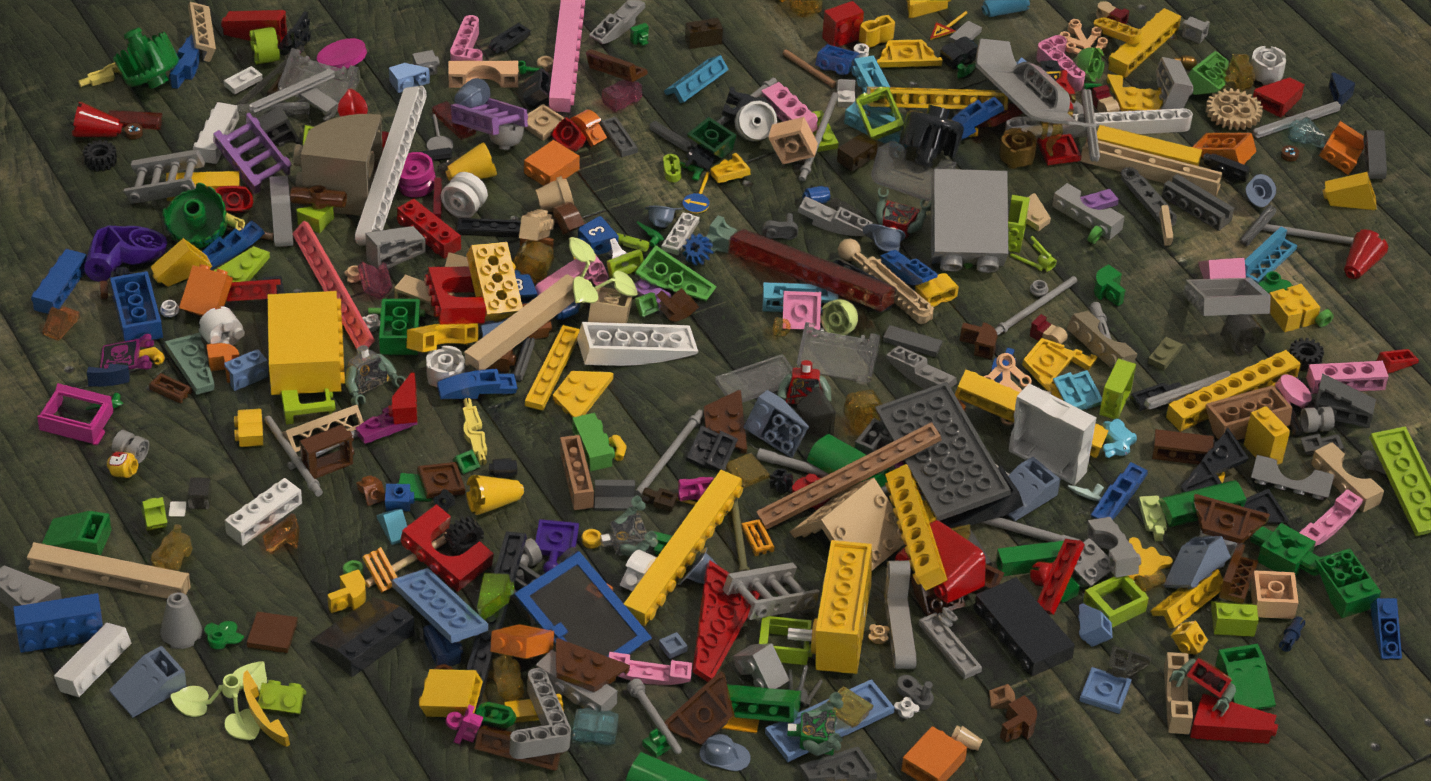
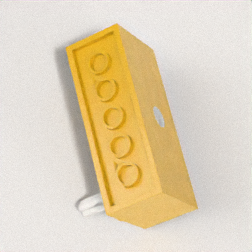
[788,540,872,674]

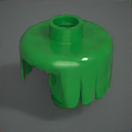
[113,27,179,89]
[162,183,228,250]

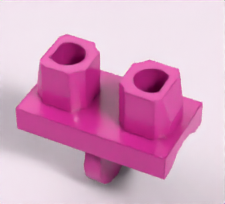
[678,477,714,501]
[446,705,483,744]

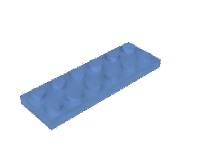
[392,568,488,643]
[765,679,895,762]

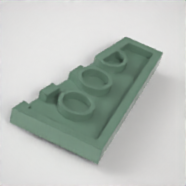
[165,333,214,395]

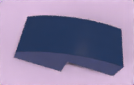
[87,364,130,386]

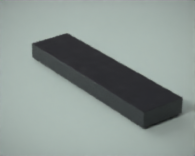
[457,218,521,237]

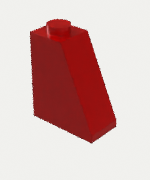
[1253,77,1305,118]

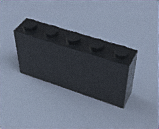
[974,577,1075,676]

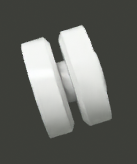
[735,101,777,142]
[441,172,488,218]

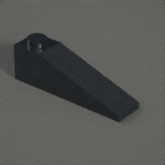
[943,466,1024,530]

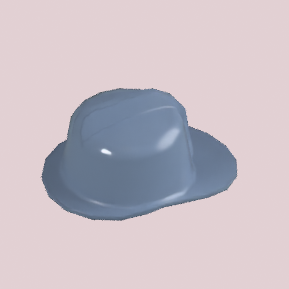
[454,78,490,108]
[1246,174,1276,207]
[645,206,683,228]
[863,224,906,252]
[678,547,717,586]
[700,734,750,771]

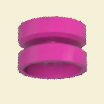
[397,152,436,198]

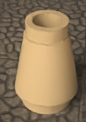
[951,726,983,751]

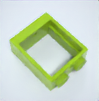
[855,87,904,141]
[1099,358,1136,419]
[1083,576,1149,628]
[759,616,812,665]

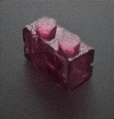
[602,79,642,112]

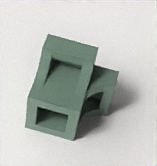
[706,215,737,253]

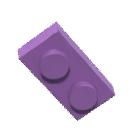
[1080,189,1119,210]
[635,278,671,308]

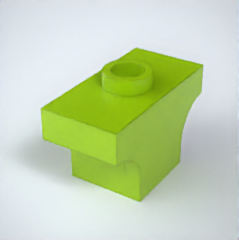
[141,497,168,531]

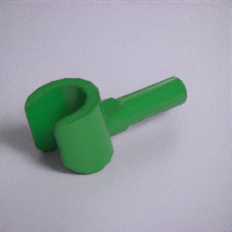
[518,61,540,75]

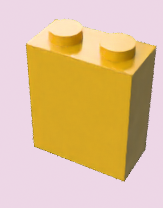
[1244,406,1290,464]
[419,669,483,717]

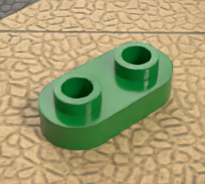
[476,702,516,728]

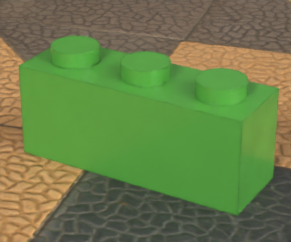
[572,413,615,471]

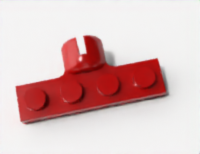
[1030,539,1085,615]

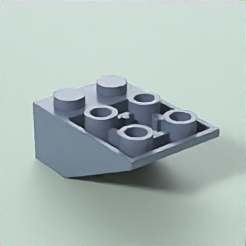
[743,390,809,458]
[1007,457,1060,521]
[1164,536,1231,589]
[109,646,187,718]

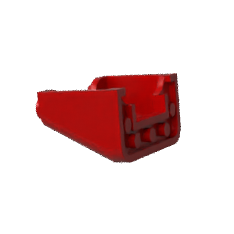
[895,520,986,603]

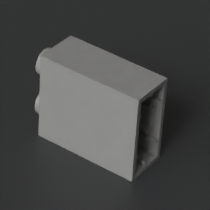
[931,169,1008,273]

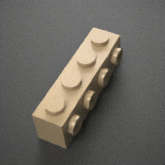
[519,209,554,241]

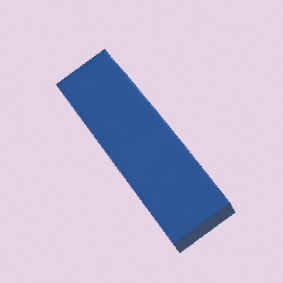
[202,220,265,269]
[1091,462,1148,520]

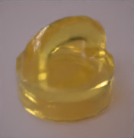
[773,317,791,336]

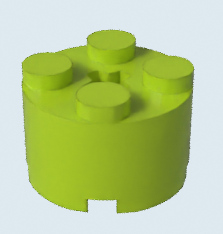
[249,27,280,65]

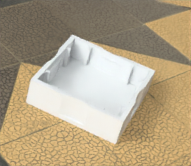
[1009,383,1096,486]

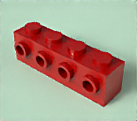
[397,199,461,259]

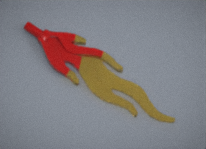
[1040,70,1076,156]

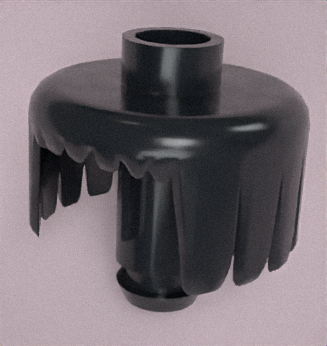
[899,104,964,167]

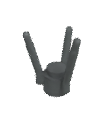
[788,665,823,710]

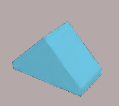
[377,509,407,545]

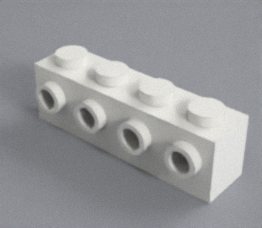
[193,102,239,164]
[225,478,302,546]
[54,623,132,697]

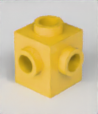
[1171,621,1208,655]

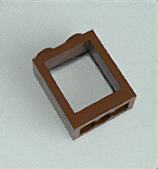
[300,424,355,479]

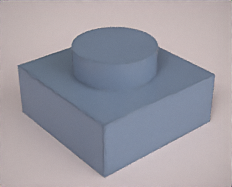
[659,632,688,659]

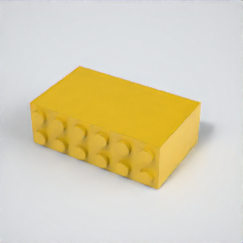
[268,291,345,395]

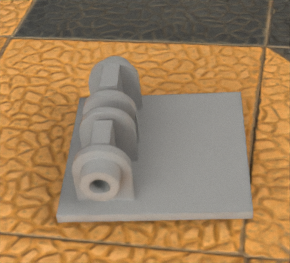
[1074,538,1111,588]

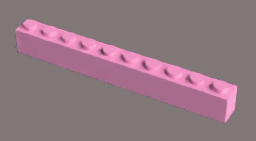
[549,0,585,112]

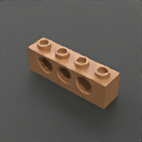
[560,435,594,510]

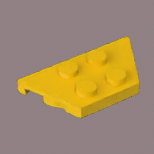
[877,39,942,68]
[553,371,614,417]

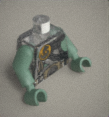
[345,345,405,406]
[600,496,658,557]

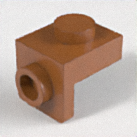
[356,476,385,505]

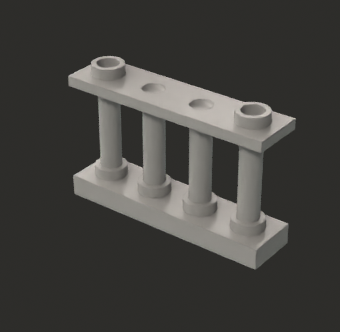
[124,149,205,204]
[723,563,820,620]

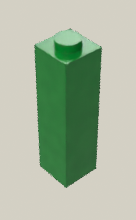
[996,541,1064,576]

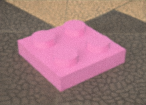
[782,291,821,330]

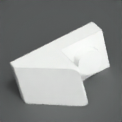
[836,79,856,107]

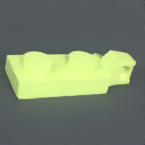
[1138,496,1167,542]

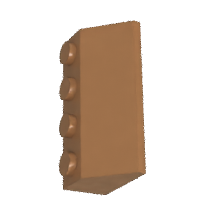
[1205,385,1292,440]

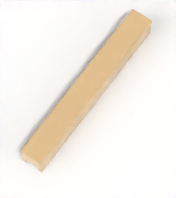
[1081,139,1222,197]
[464,274,575,370]
[27,542,191,599]

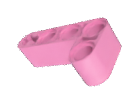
[450,15,483,61]
[1036,35,1085,91]
[535,255,608,296]

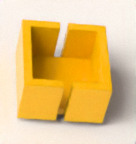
[1269,284,1320,332]

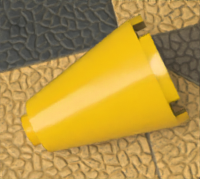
[445,142,497,181]
[466,475,524,515]

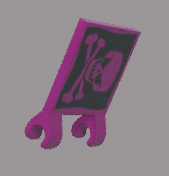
[100,334,154,370]

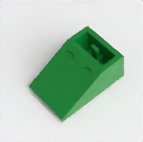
[42,511,112,556]
[1315,548,1381,618]
[1215,644,1276,710]

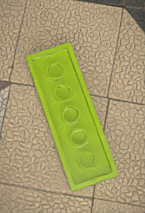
[1369,426,1431,536]

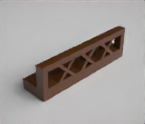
[586,49,648,82]
[1219,543,1258,604]
[474,725,565,771]

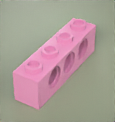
[761,82,818,133]
[1306,361,1389,394]

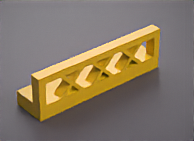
[1151,569,1223,628]

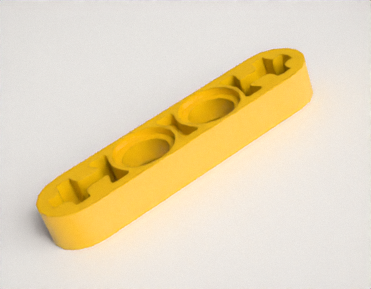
[1094,17,1143,44]

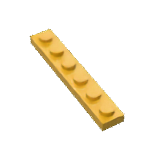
[525,325,580,410]

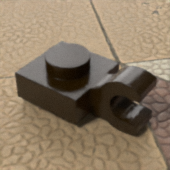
[642,488,679,512]

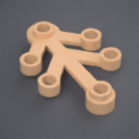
[1060,19,1108,54]
[984,353,1032,426]

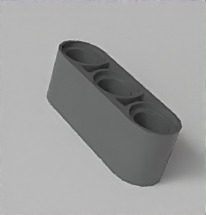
[1363,130,1387,179]

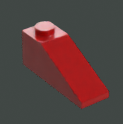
[388,373,417,425]

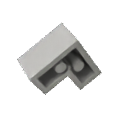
[732,643,789,689]

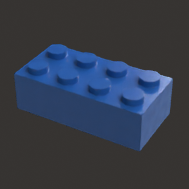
[110,271,163,342]
[13,593,103,652]

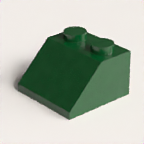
[687,117,736,158]

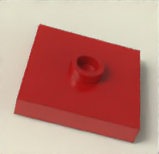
[1037,134,1082,165]

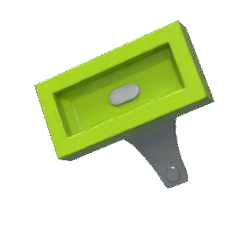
[607,238,644,278]

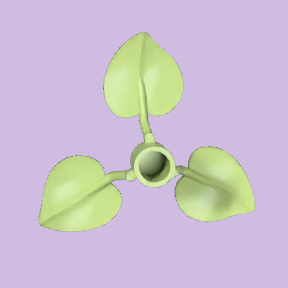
[569,237,638,303]
[171,661,267,740]

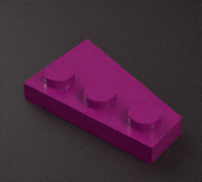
[355,407,417,444]

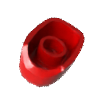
[552,117,586,151]
[215,186,254,213]

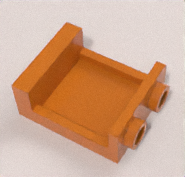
[1319,121,1364,175]

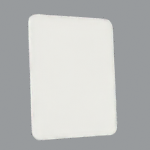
[169,501,186,516]

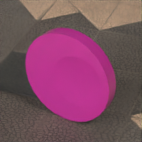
[317,38,367,71]

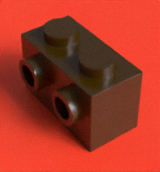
[685,18,723,49]
[837,133,878,172]

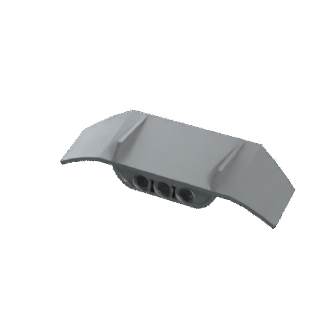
[975,39,1098,127]

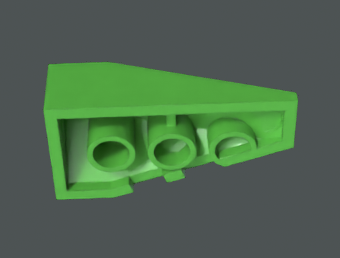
[1188,51,1229,95]
[635,246,717,301]

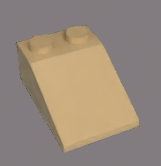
[588,287,633,323]

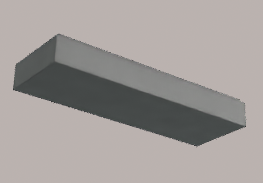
[600,117,638,157]
[883,325,942,357]

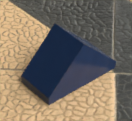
[1328,73,1355,106]

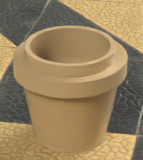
[535,176,574,212]

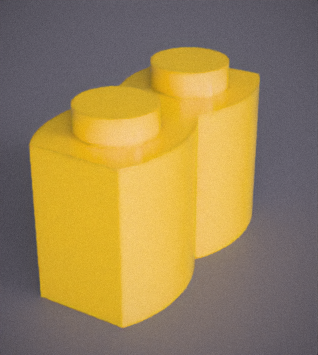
[859,15,895,48]
[915,273,959,307]
[234,409,263,447]

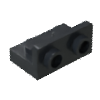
[684,144,715,169]

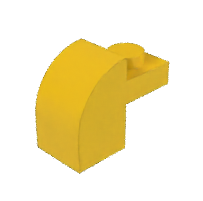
[327,570,366,613]

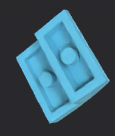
[1053,370,1102,410]

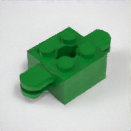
[1250,523,1321,577]

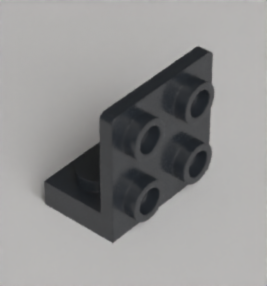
[278,11,311,58]

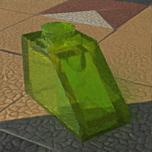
[477,573,514,620]

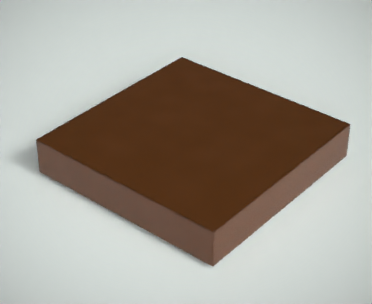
[417,462,466,499]
[247,612,298,653]

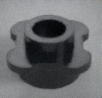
[434,489,456,512]

